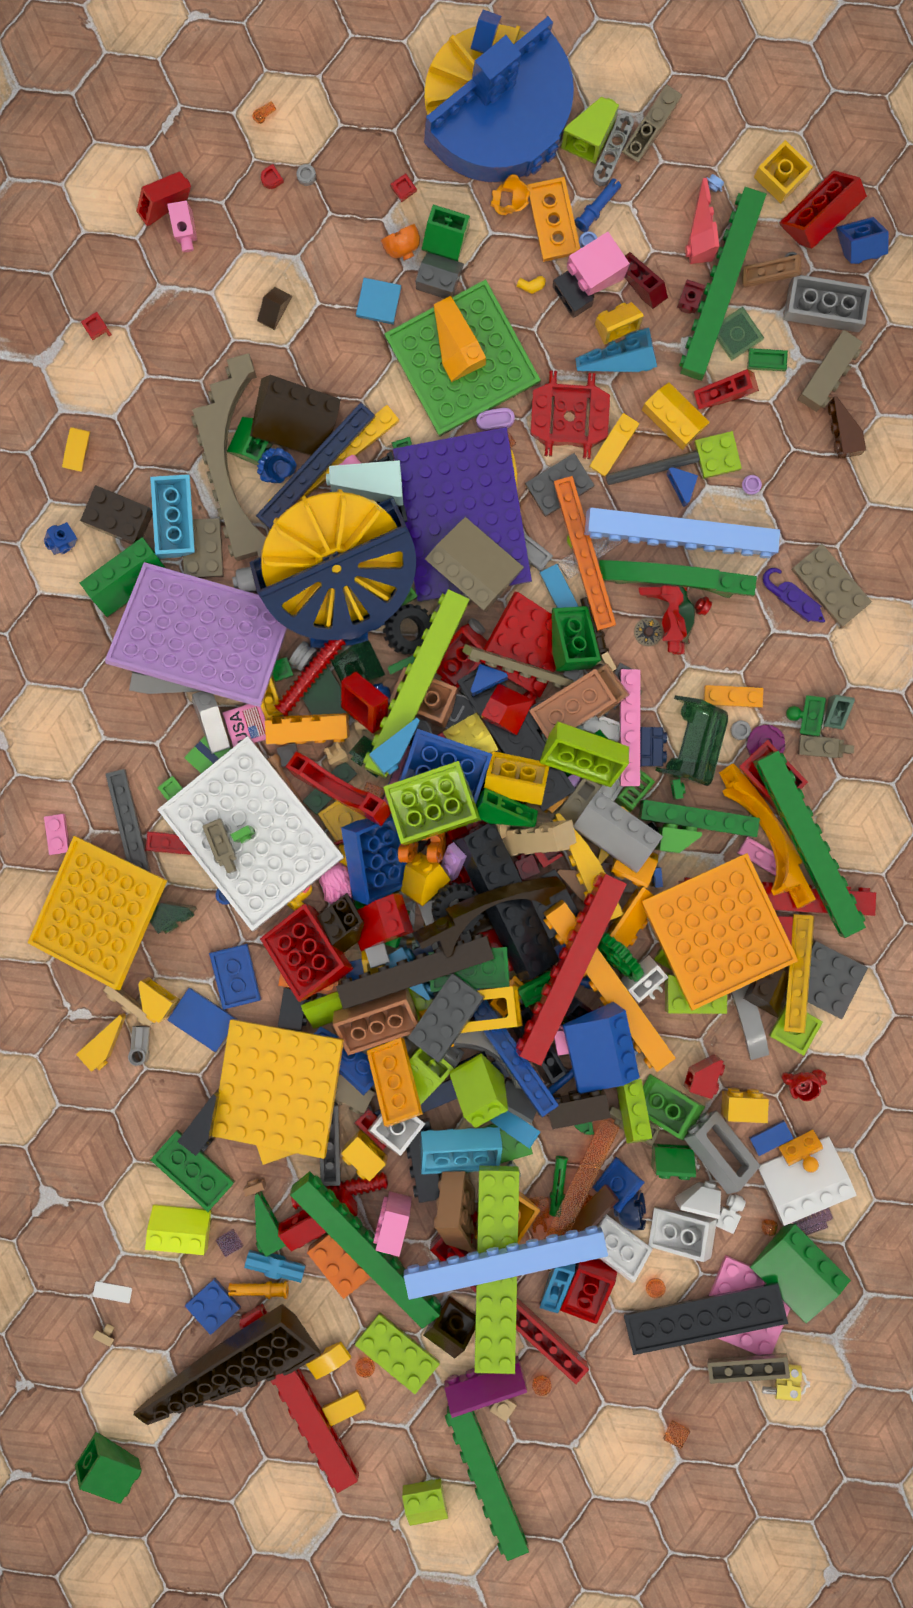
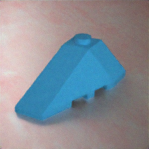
[576,328,657,372]

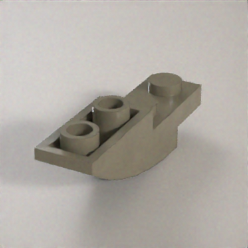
[622,84,682,163]
[551,778,602,824]

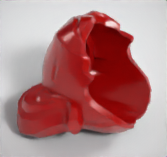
[782,1069,827,1101]

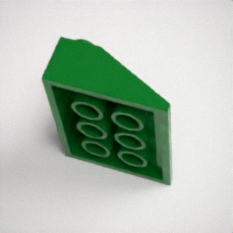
[750,1223,851,1324]

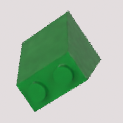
[75,1432,142,1504]

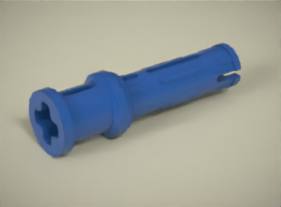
[574,178,621,232]

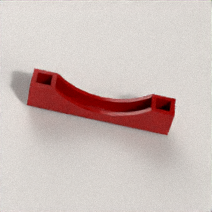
[285,751,391,827]

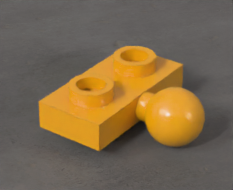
[779,1130,823,1173]

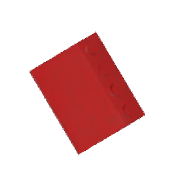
[260,903,353,1002]

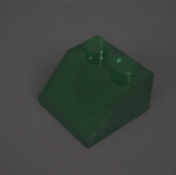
[330,640,385,684]

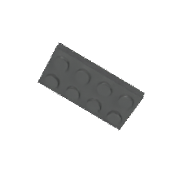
[408,973,485,1062]

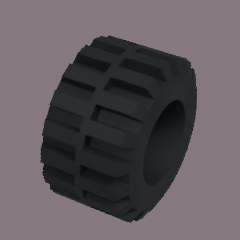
[383,604,432,655]
[431,882,484,935]

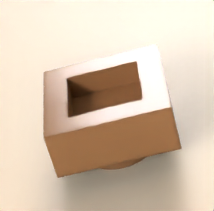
[243,1177,267,1197]

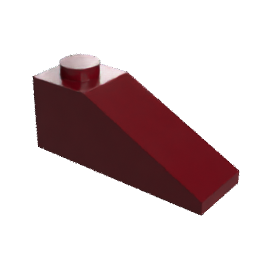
[625,252,668,309]

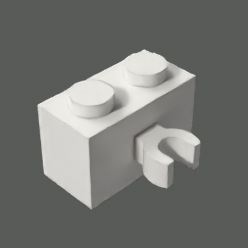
[621,955,668,1003]

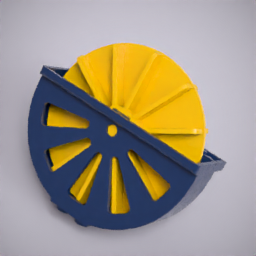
[249,489,416,640]

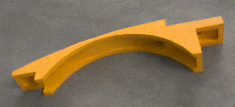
[719,763,816,909]

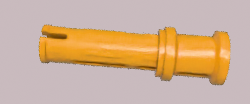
[228,1281,289,1299]

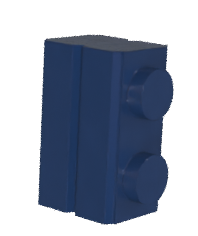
[640,727,667,767]

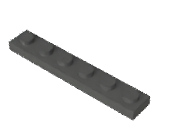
[106,769,151,872]

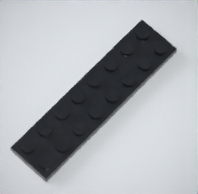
[457,664,576,812]
[624,1282,788,1355]

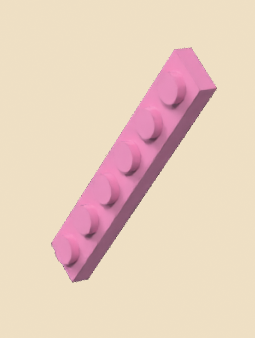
[619,669,640,787]

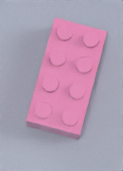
[373,1191,412,1256]

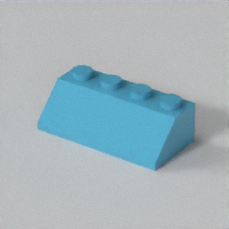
[150,474,195,559]
[420,1127,502,1174]

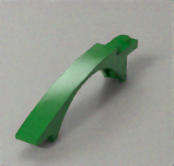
[599,560,757,598]

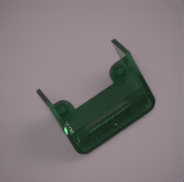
[655,695,728,786]

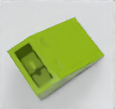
[409,1047,454,1105]

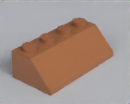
[333,989,419,1055]

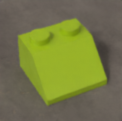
[402,1478,448,1526]

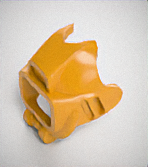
[490,174,531,215]

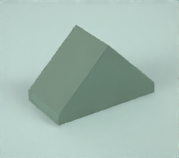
[824,695,855,730]

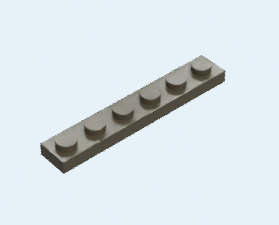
[463,644,574,689]

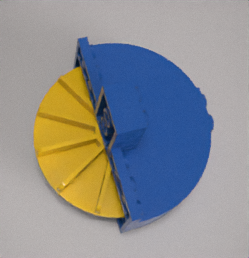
[424,16,574,182]

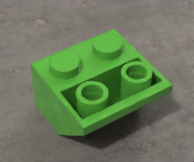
[655,824,702,853]

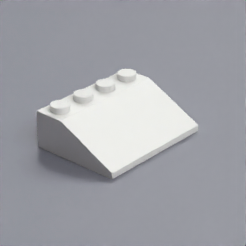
[758,1136,857,1226]

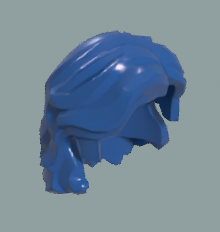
[257,448,297,483]

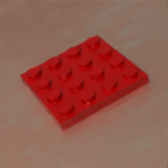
[479,591,556,698]

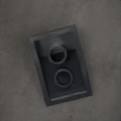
[177,1089,220,1156]

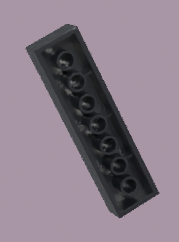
[452,822,559,981]

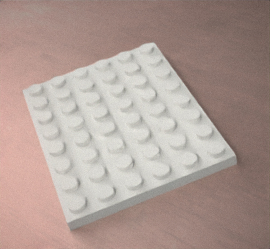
[157,736,344,931]

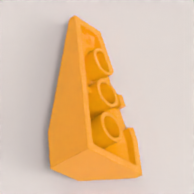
[434,296,486,382]

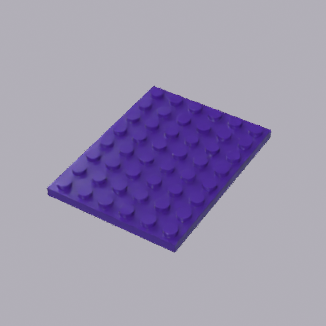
[393,427,532,602]

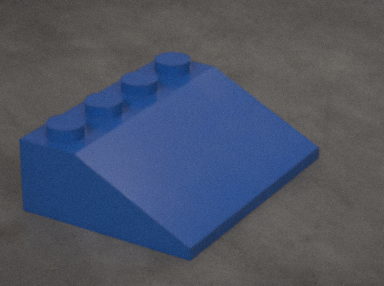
[398,729,492,804]
[341,814,407,905]
[563,1002,640,1093]

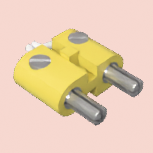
[762,1364,810,1401]

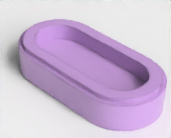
[476,408,515,431]

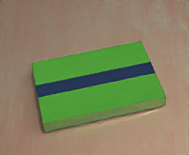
[184,736,232,774]

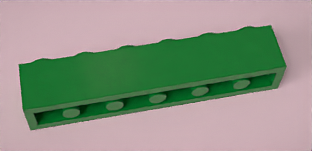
[638,800,760,837]

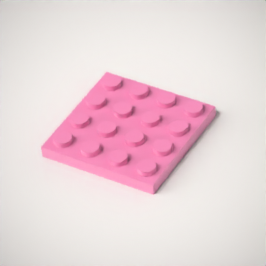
[709,1255,790,1355]

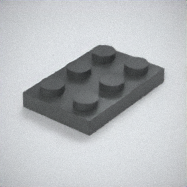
[525,453,595,517]

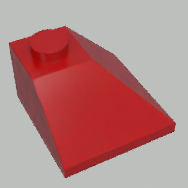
[481,684,534,736]

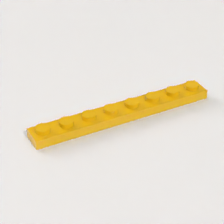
[268,405,399,504]

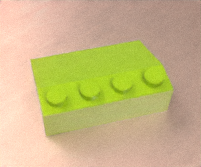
[383,761,480,845]

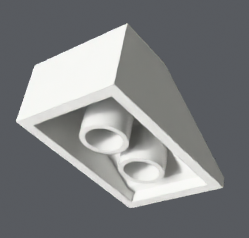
[648,1207,717,1262]

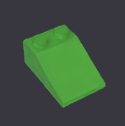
[643,1074,705,1140]

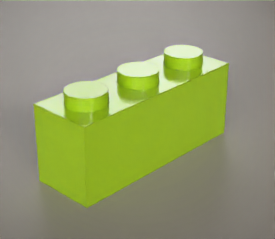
[616,1079,652,1144]

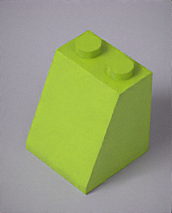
[561,97,619,164]
[449,1053,508,1128]

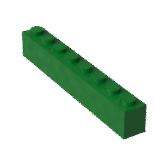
[445,1406,529,1561]

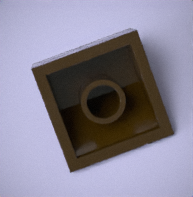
[743,969,788,1018]
[423,1296,476,1359]

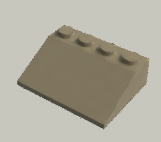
[425,517,524,612]

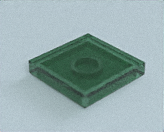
[717,307,764,361]

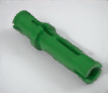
[549,1156,568,1217]

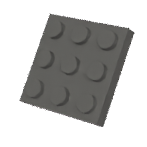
[808,941,868,1019]

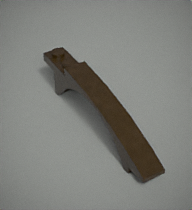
[412,876,567,958]

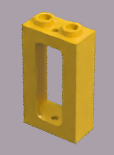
[461,986,522,1033]

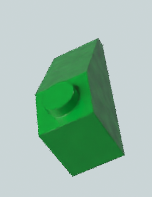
[476,788,538,827]
[255,1191,286,1257]

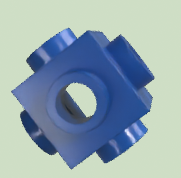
[44,522,77,555]

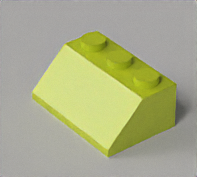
[145,1205,211,1255]

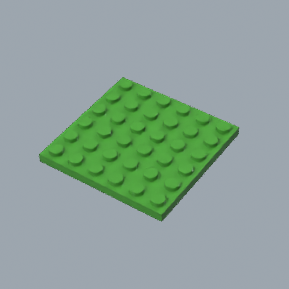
[384,279,541,437]

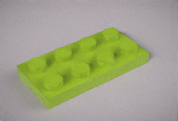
[355,1312,440,1394]

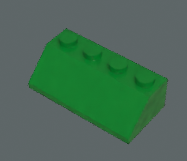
[79,537,167,618]

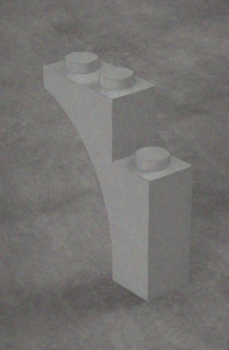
[454,1031,522,1089]

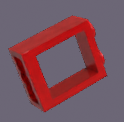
[341,672,388,734]

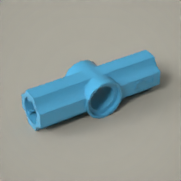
[244,1250,306,1283]

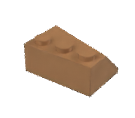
[434,1171,475,1252]

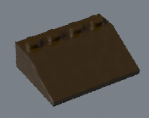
[250,375,341,456]

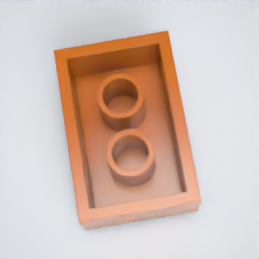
[307,1232,371,1299]

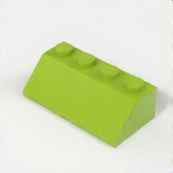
[540,721,629,787]

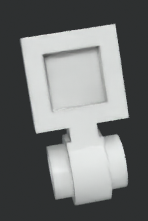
[716,1194,746,1234]

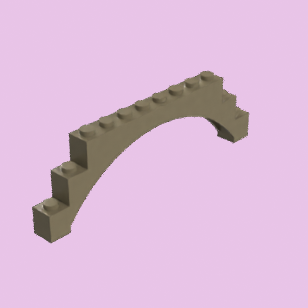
[191,353,266,561]

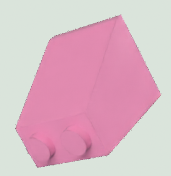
[567,232,630,296]

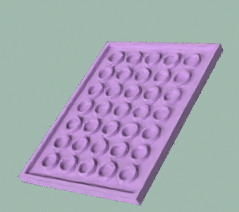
[105,562,287,707]

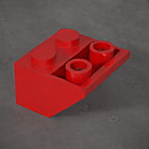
[683,1054,725,1099]

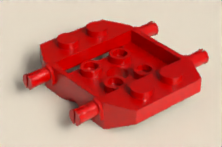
[530,370,610,459]

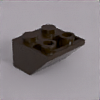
[317,893,365,953]

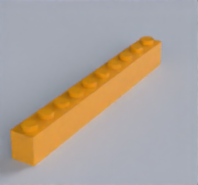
[543,900,676,1072]

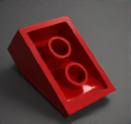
[436,624,487,688]
[739,740,808,810]
[358,894,414,952]
[560,1259,617,1324]

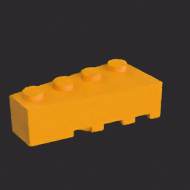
[265,713,350,745]

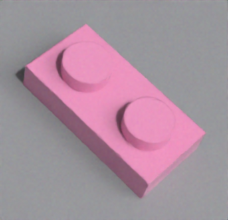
[44,814,69,855]

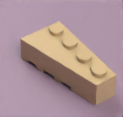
[502,819,577,856]

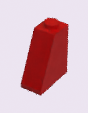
[136,171,191,227]

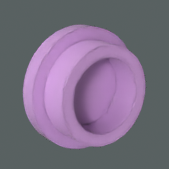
[742,475,762,495]

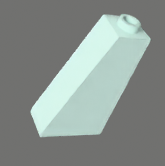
[326,460,403,506]

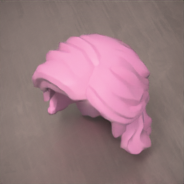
[319,862,352,904]

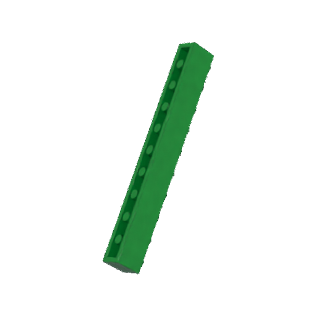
[679,187,767,381]
[753,751,866,938]
[290,1171,441,1329]

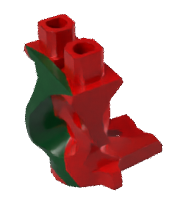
[639,586,695,655]

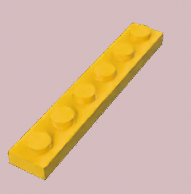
[784,914,814,1034]

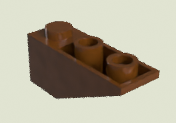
[828,396,866,459]

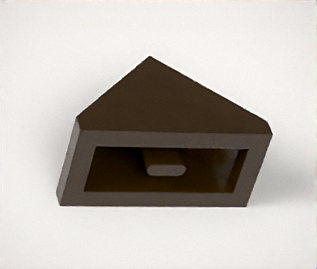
[257,287,292,330]

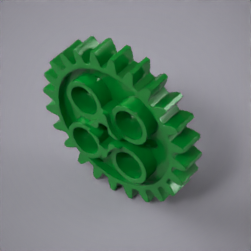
[597,932,644,982]

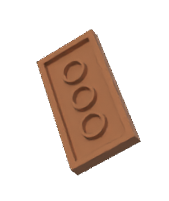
[529,669,617,739]

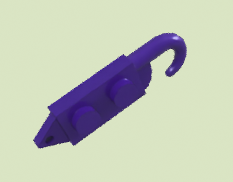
[763,568,825,623]

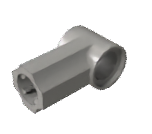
[128,1026,150,1066]

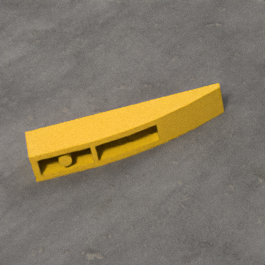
[553,813,624,920]

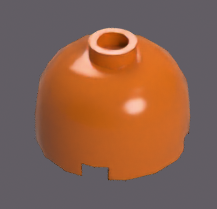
[381,224,420,261]

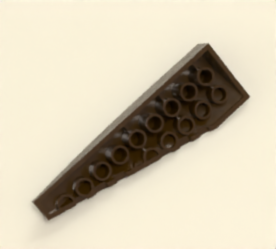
[133,1304,321,1425]

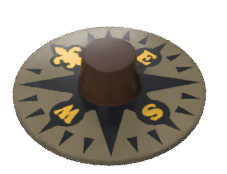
[634,618,663,646]

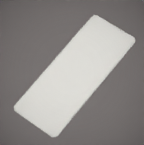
[93,1281,132,1303]

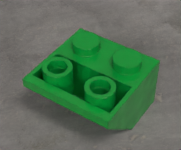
[422,204,470,261]
[227,417,273,465]
[651,1143,696,1180]

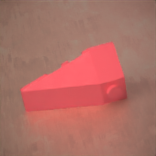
[685,178,719,264]

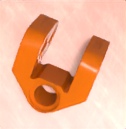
[398,832,446,863]

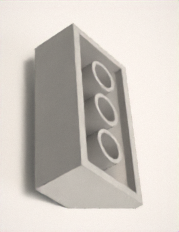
[573,791,663,873]

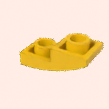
[62,427,90,472]
[306,1341,351,1380]

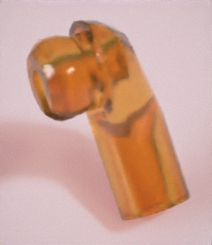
[252,101,276,124]

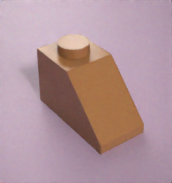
[556,869,586,901]

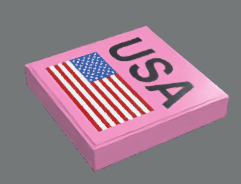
[223,704,266,747]

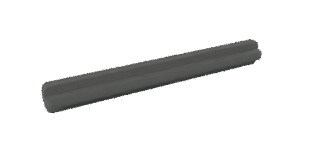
[606,451,700,485]

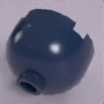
[614,1190,646,1231]

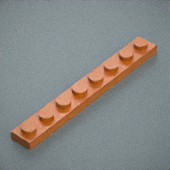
[553,476,616,631]

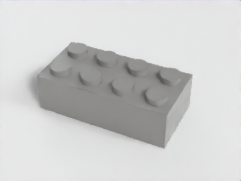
[783,275,871,333]

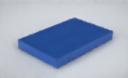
[209,943,262,1010]
[168,987,238,1053]

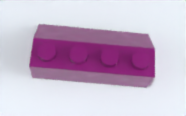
[444,1356,527,1418]

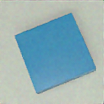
[356,278,402,325]

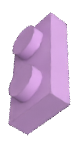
[440,842,467,881]

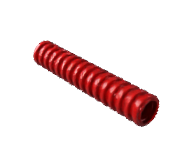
[274,639,346,717]
[291,1171,388,1210]

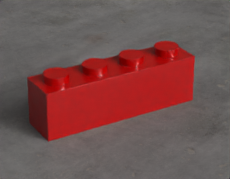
[278,1187,358,1252]

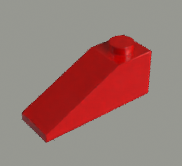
[694,369,759,410]

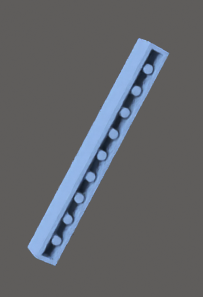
[584,508,780,558]
[404,1226,608,1300]

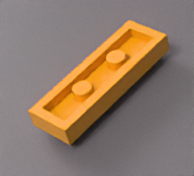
[703,685,763,708]

